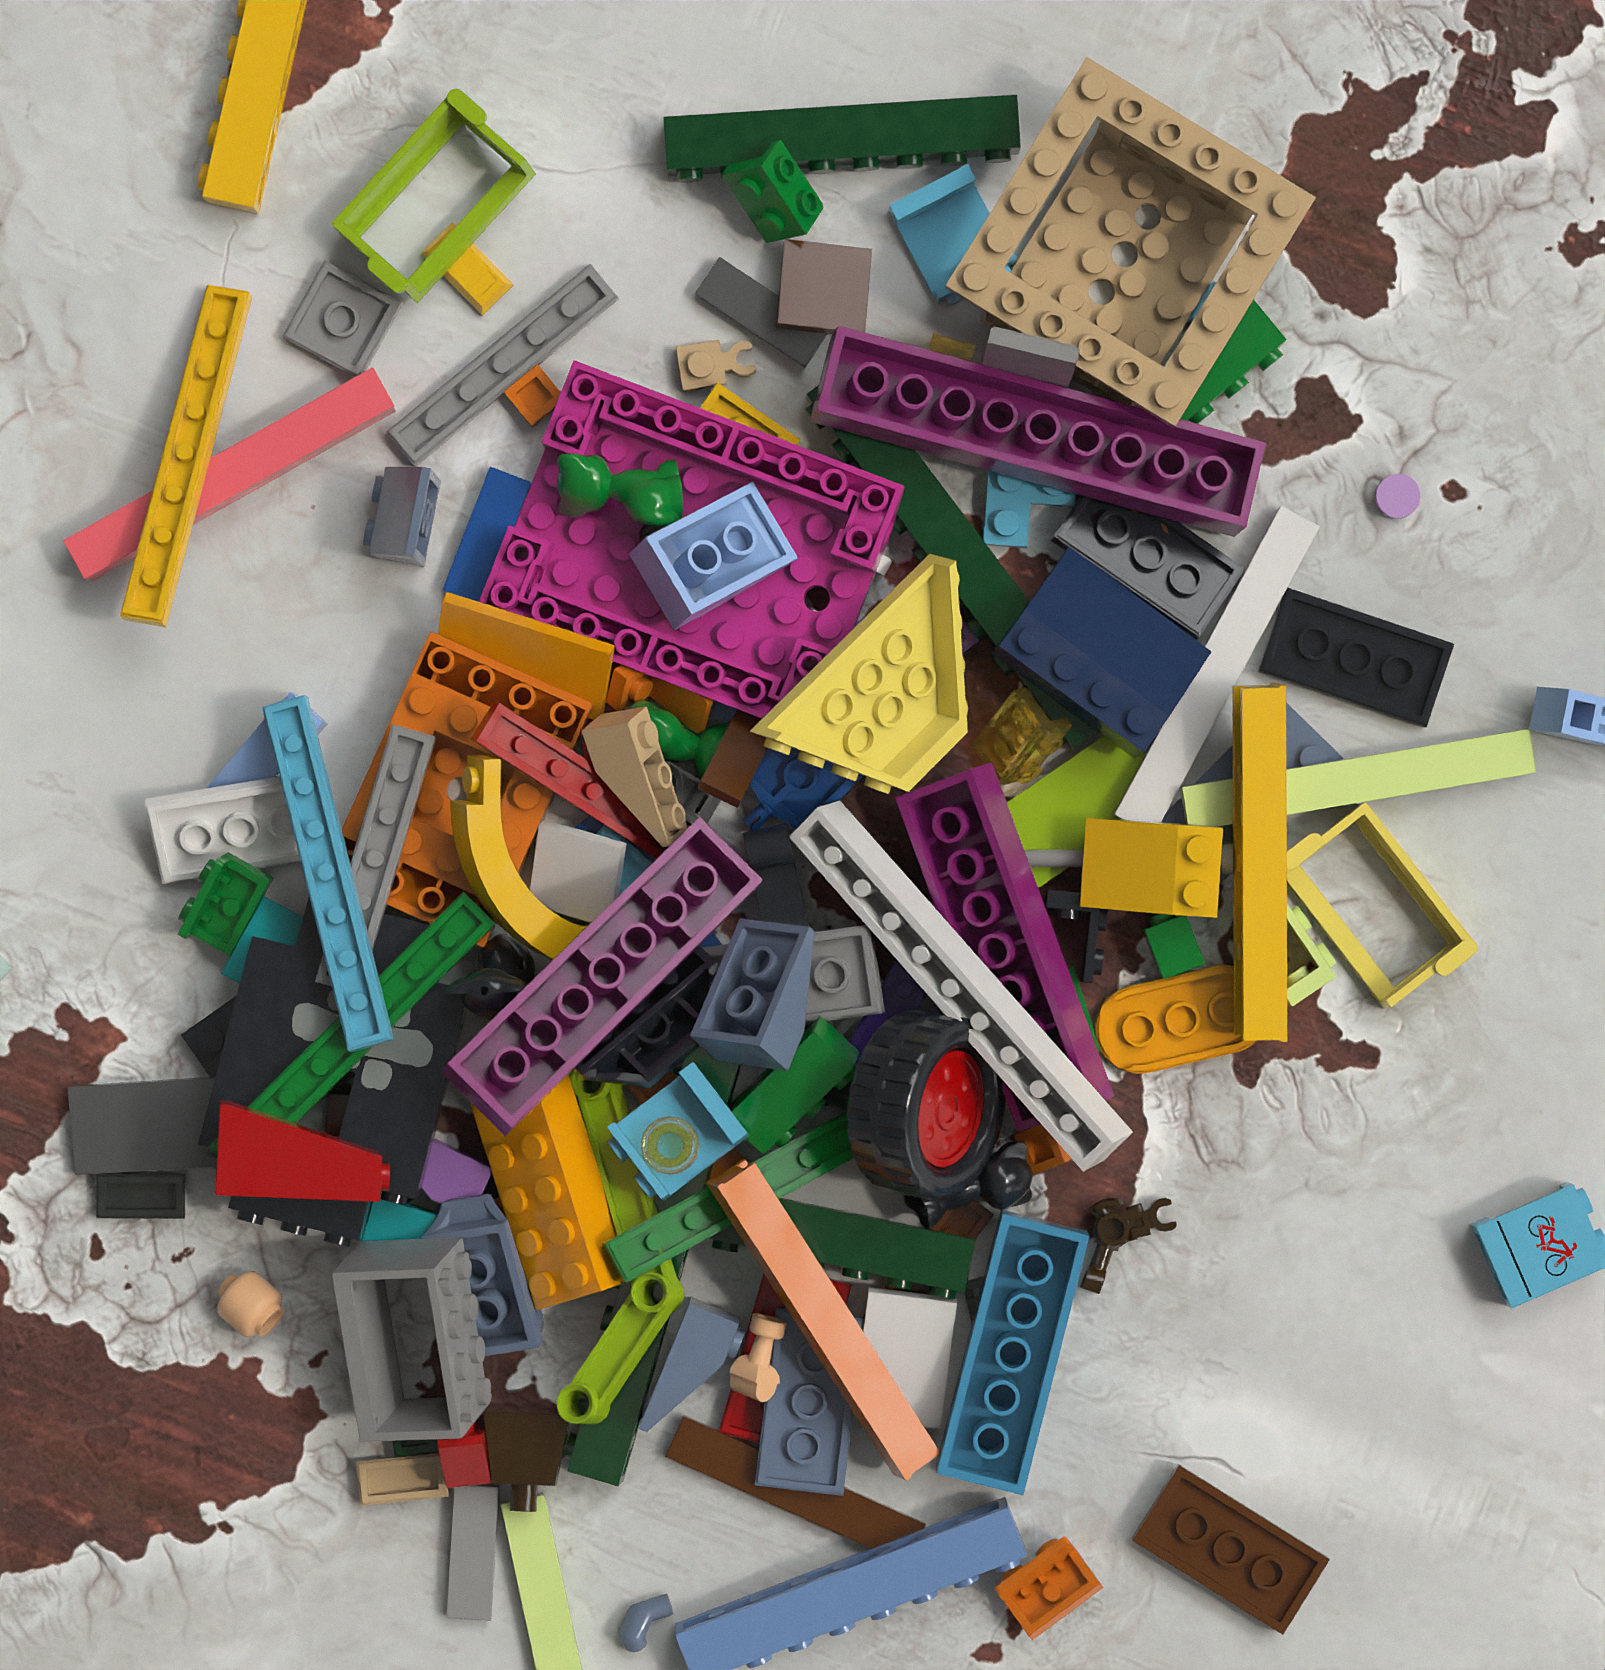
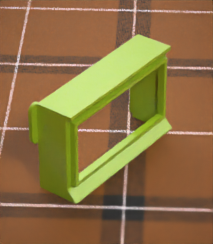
[331,88,536,304]

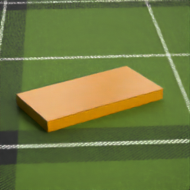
[438,592,615,720]

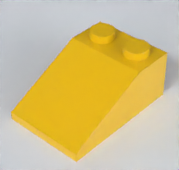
[1080,818,1223,918]

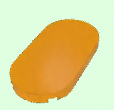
[1095,965,1256,1074]

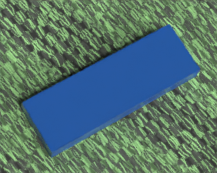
[443,467,532,602]

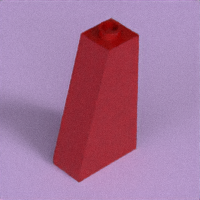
[215,1100,390,1202]

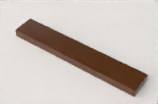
[665,1415,926,1549]

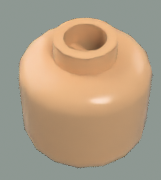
[217,1271,284,1337]

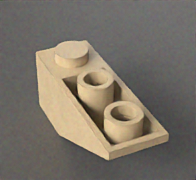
[582,706,687,847]

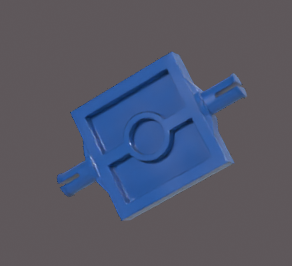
[743,748,863,831]

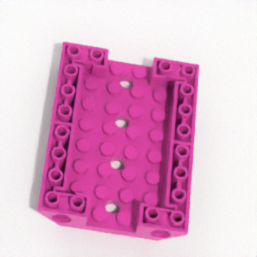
[479,360,905,719]

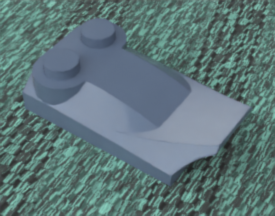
[422,1194,544,1356]

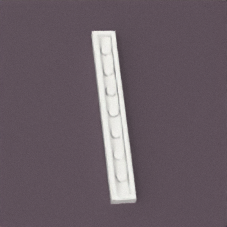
[1113,505,1320,822]

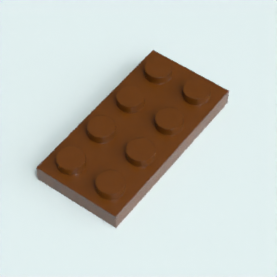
[1131,1464,1330,1635]

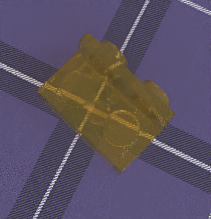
[972,687,1072,786]

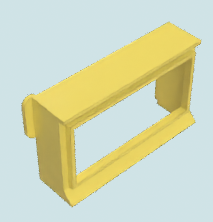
[1287,802,1478,1008]

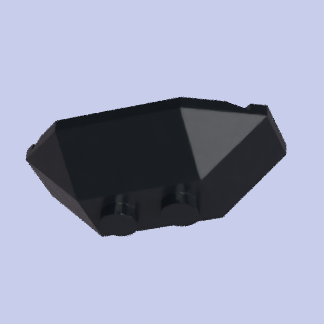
[574,945,718,1088]

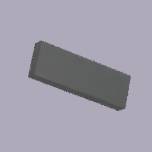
[695,257,828,368]

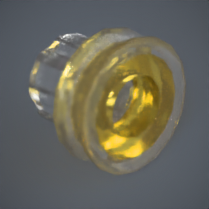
[641,1116,700,1175]

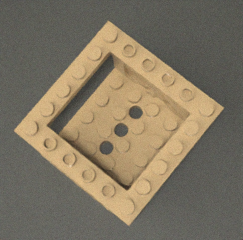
[945,57,1316,428]

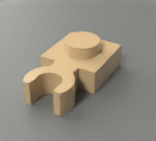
[676,340,756,392]

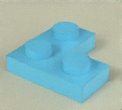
[983,470,1075,548]

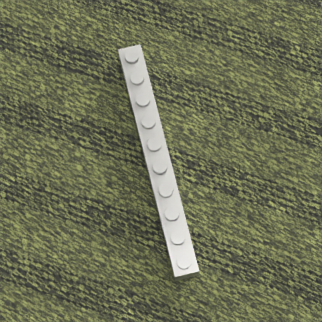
[789,800,1133,1172]

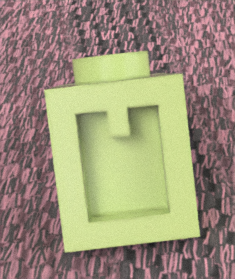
[1287,904,1337,1007]

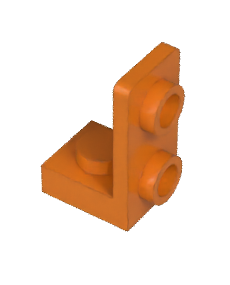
[606,665,713,734]

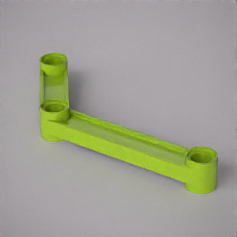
[557,1069,684,1425]

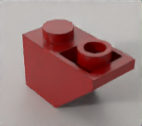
[437,1421,492,1488]

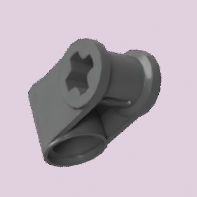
[665,761,721,825]

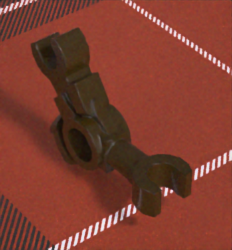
[1080,1198,1177,1294]

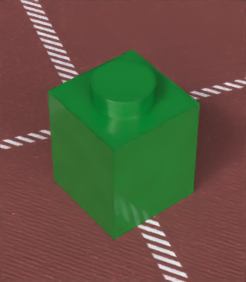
[1142,914,1205,979]

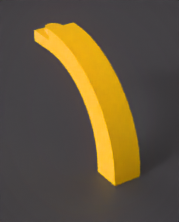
[450,755,588,961]

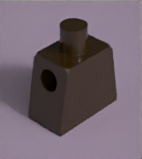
[484,1411,570,1512]

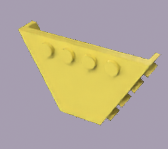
[750,554,968,794]

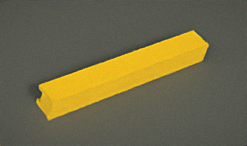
[1232,683,1287,1042]

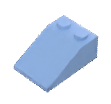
[629,482,798,630]

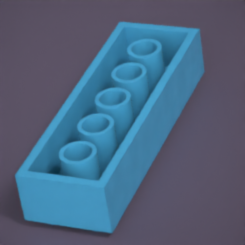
[936,1210,1089,1495]

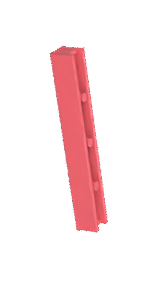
[63,367,396,581]

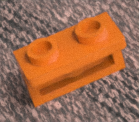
[994,1536,1104,1640]

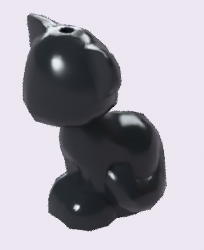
[446,934,535,1020]
[903,1141,1033,1229]

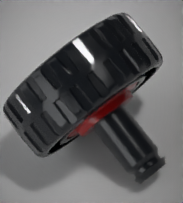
[824,1009,1006,1200]

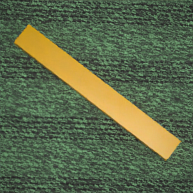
[120,285,252,628]

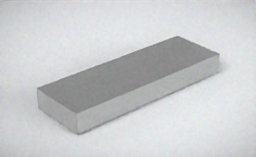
[446,1485,500,1621]

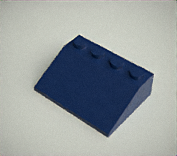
[991,546,1212,759]

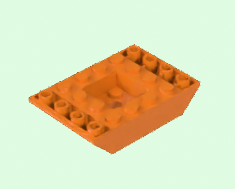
[342,631,593,947]

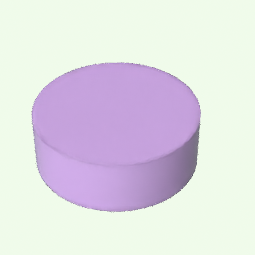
[1375,474,1420,519]

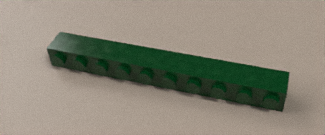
[805,385,1096,750]
[564,1045,742,1486]

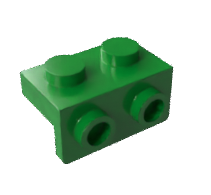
[721,140,823,243]
[178,852,274,956]

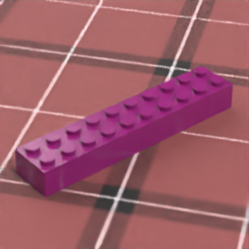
[810,325,1266,537]

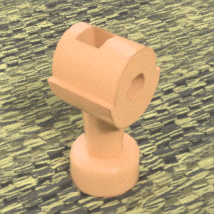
[729,1313,787,1402]

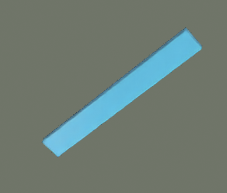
[262,695,394,1052]

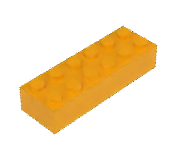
[469,1074,622,1311]

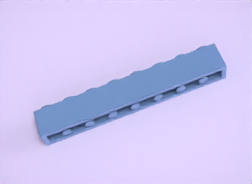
[675,1497,1027,1670]

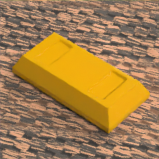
[421,222,514,316]

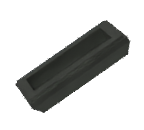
[96,1174,185,1219]

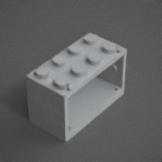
[332,1237,492,1442]

